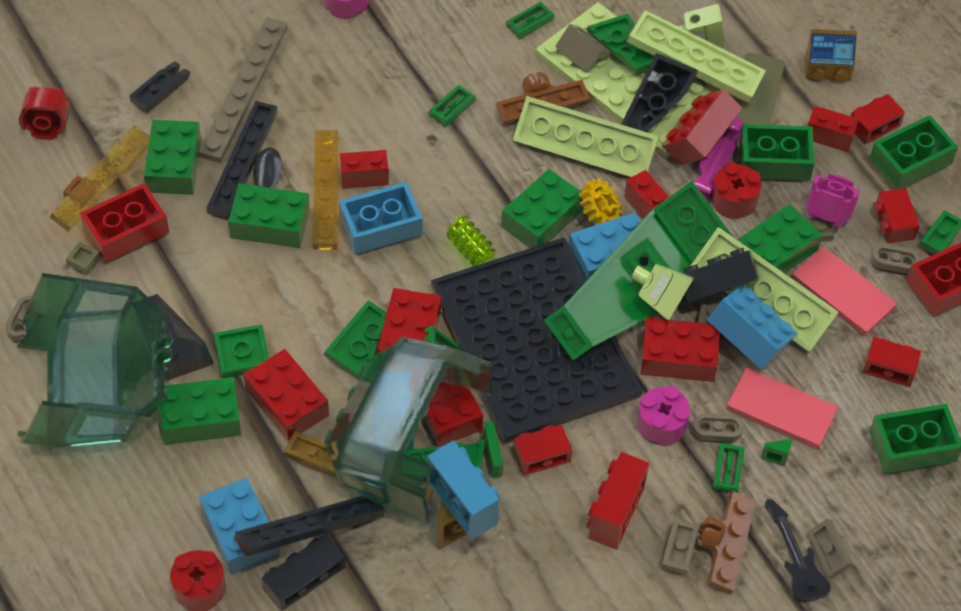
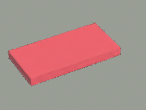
[791,246,897,336]
[726,367,838,450]

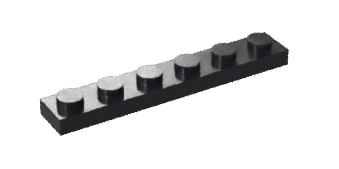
[206,101,278,219]
[234,493,385,556]

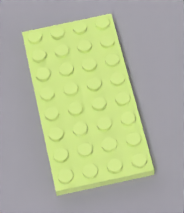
[535,3,711,159]

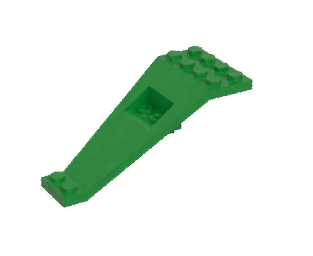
[544,181,733,360]

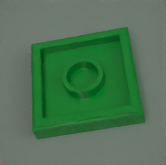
[214,324,269,378]

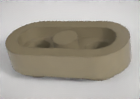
[871,244,921,274]
[5,296,42,341]
[692,413,744,442]

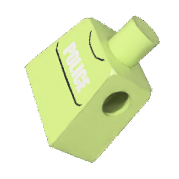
[678,4,724,48]
[631,264,693,320]

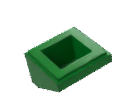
[761,439,793,466]

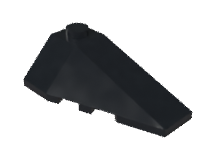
[621,53,698,133]
[134,294,214,381]

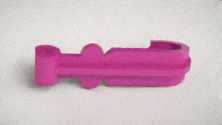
[694,116,745,200]

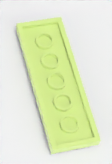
[627,10,766,103]
[513,96,659,177]
[691,227,839,352]

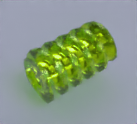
[447,215,496,266]

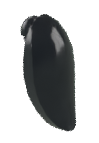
[254,147,282,188]

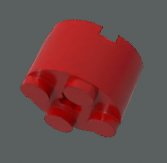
[19,86,70,140]
[711,162,761,219]
[170,550,226,611]

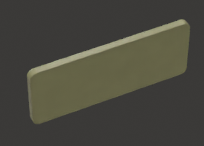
[734,52,785,125]

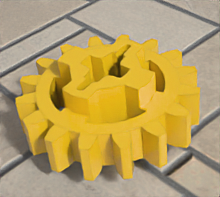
[579,178,623,225]

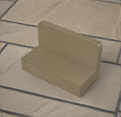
[556,24,611,72]

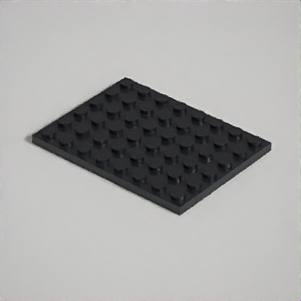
[431,237,643,443]

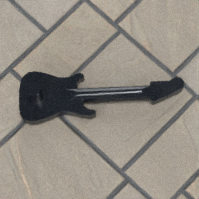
[765,499,831,602]

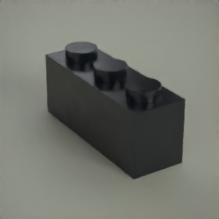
[683,248,761,303]
[261,534,346,611]

